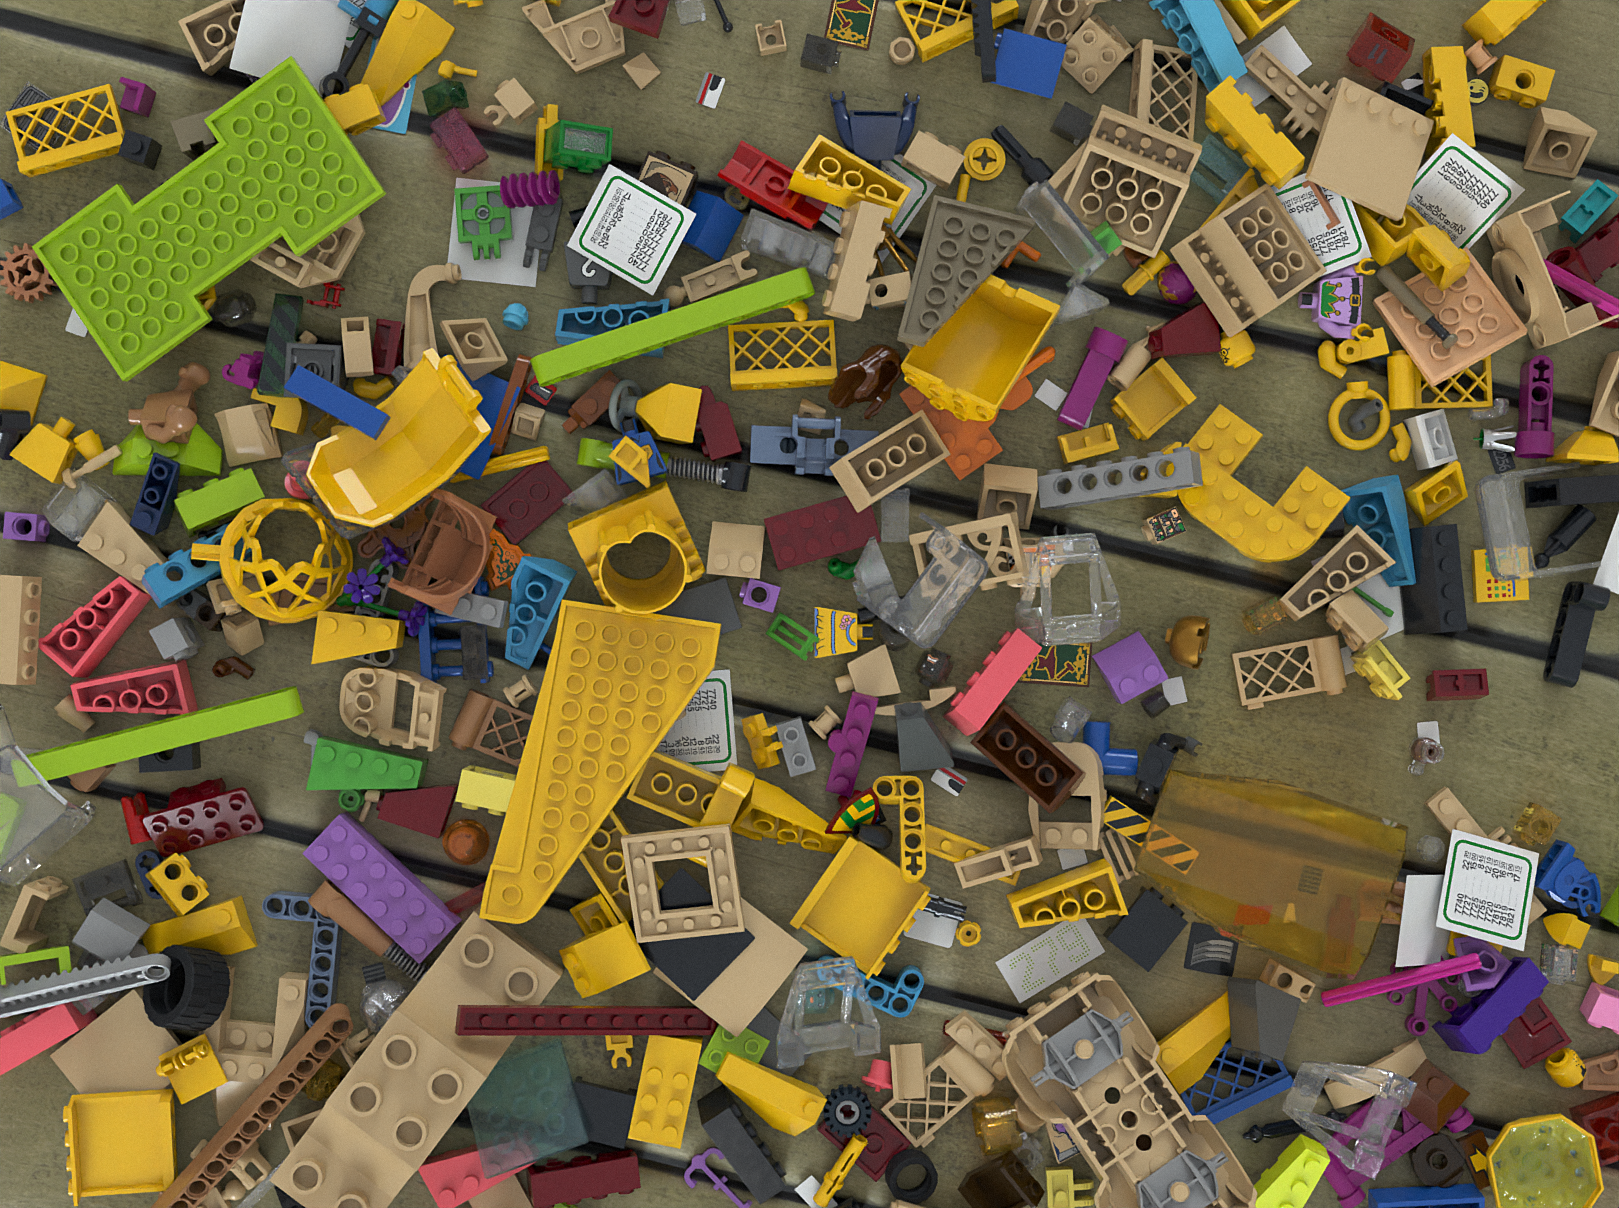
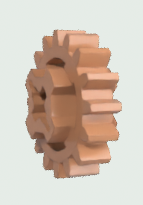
[0,243,58,303]

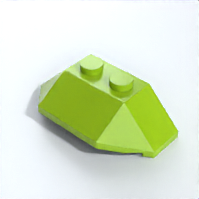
[112,423,223,476]

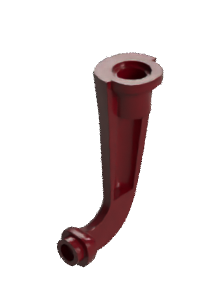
[1546,246,1619,329]

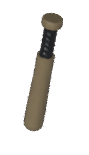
[1376,265,1458,349]

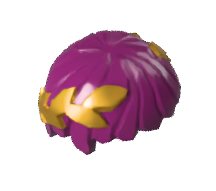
[1157,261,1197,304]

